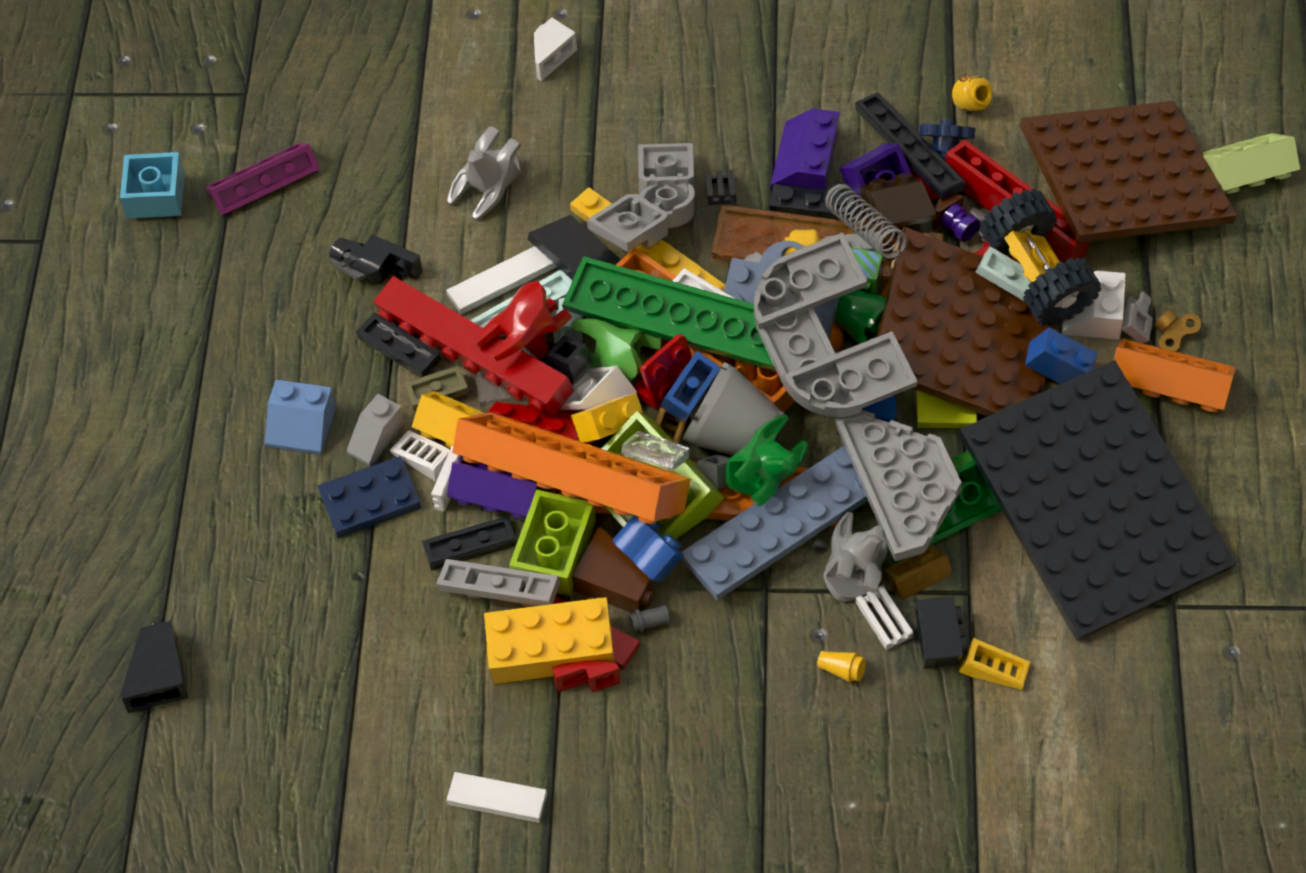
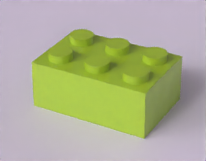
[509,489,596,597]

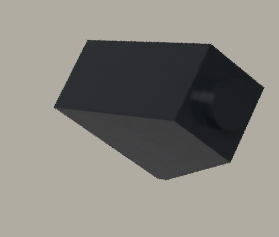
[121,620,189,713]

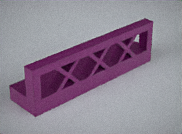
[204,142,320,215]

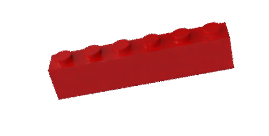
[945,139,1090,263]

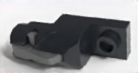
[329,234,423,283]

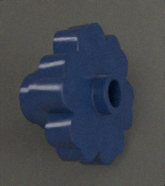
[919,120,976,160]

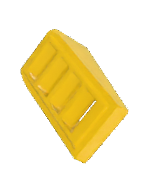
[959,638,1031,690]

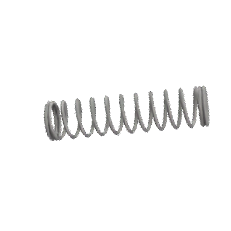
[825,184,907,259]

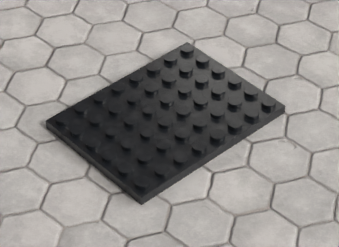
[958,360,1237,641]

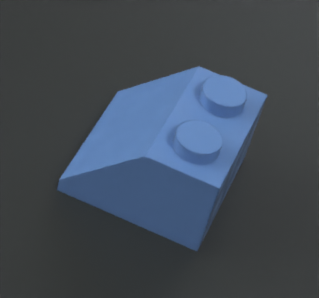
[265,379,337,455]

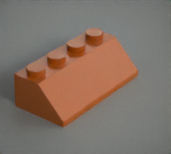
[1113,338,1236,412]

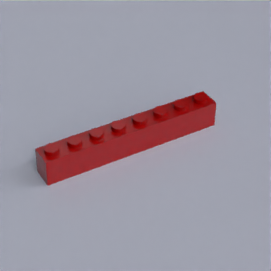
[373,276,575,417]

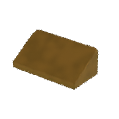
[882,544,952,600]

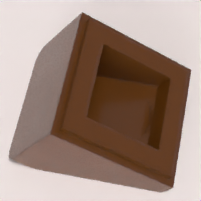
[933,194,963,229]

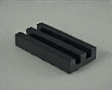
[705,170,736,205]

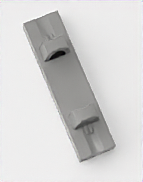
[436,559,561,607]

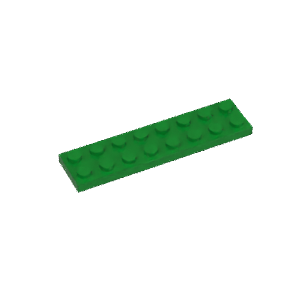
[562,256,776,371]

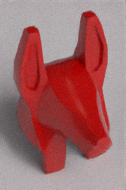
[474,281,572,362]

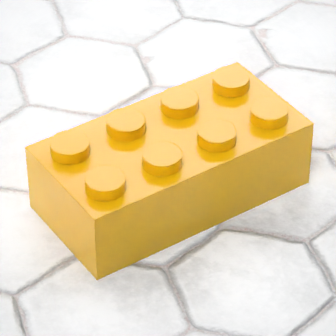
[484,597,615,684]

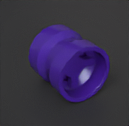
[941,204,980,242]

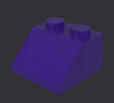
[839,143,911,204]

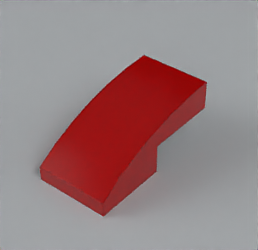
[552,661,620,693]

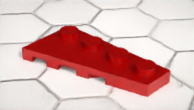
[487,401,603,447]

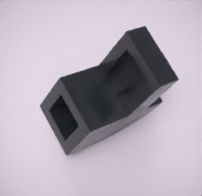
[534,335,591,385]

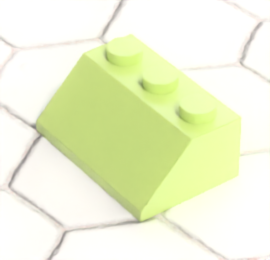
[1202,133,1300,194]

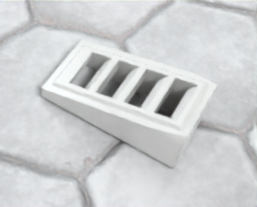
[390,430,450,482]

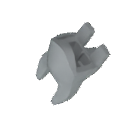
[447,126,521,221]
[823,511,888,602]

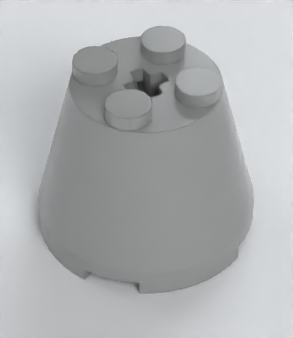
[682,362,784,456]

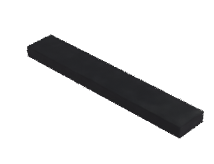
[855,92,966,200]

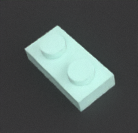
[976,247,1031,301]

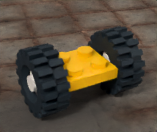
[980,189,1102,327]

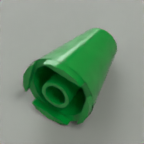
[834,290,886,345]

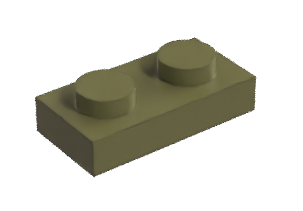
[404,366,469,412]

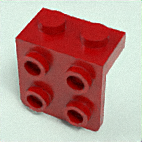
[633,334,692,410]

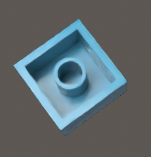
[120,152,185,218]

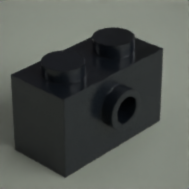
[915,596,967,669]

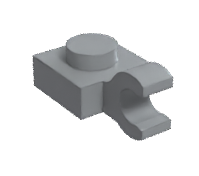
[1122,292,1153,343]

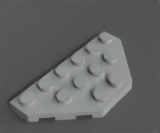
[835,410,961,561]

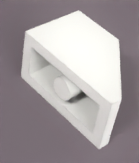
[534,18,577,81]

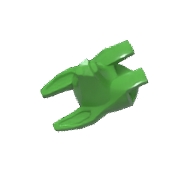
[571,319,663,382]

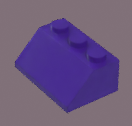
[770,108,840,190]
[446,456,548,519]

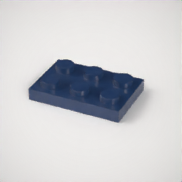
[318,456,421,538]

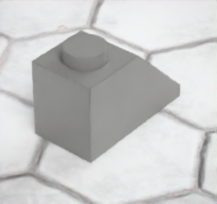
[346,394,405,467]

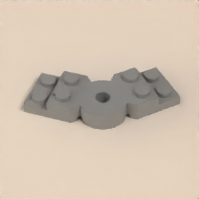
[587,143,695,252]

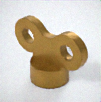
[1154,309,1201,352]

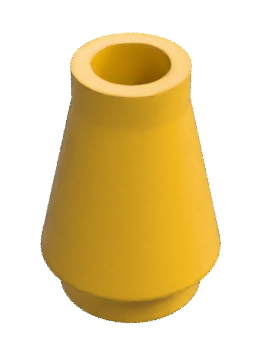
[817,650,866,683]

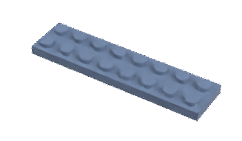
[681,446,868,601]

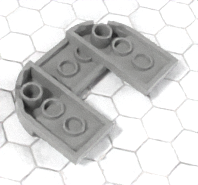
[753,232,918,417]

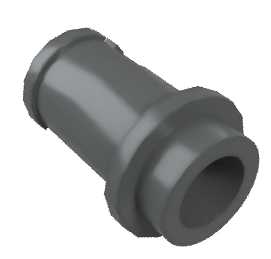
[629,605,670,633]

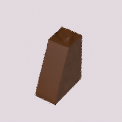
[572,528,655,613]

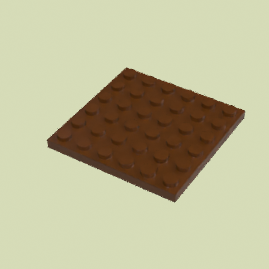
[1020,101,1237,243]
[877,227,1056,417]

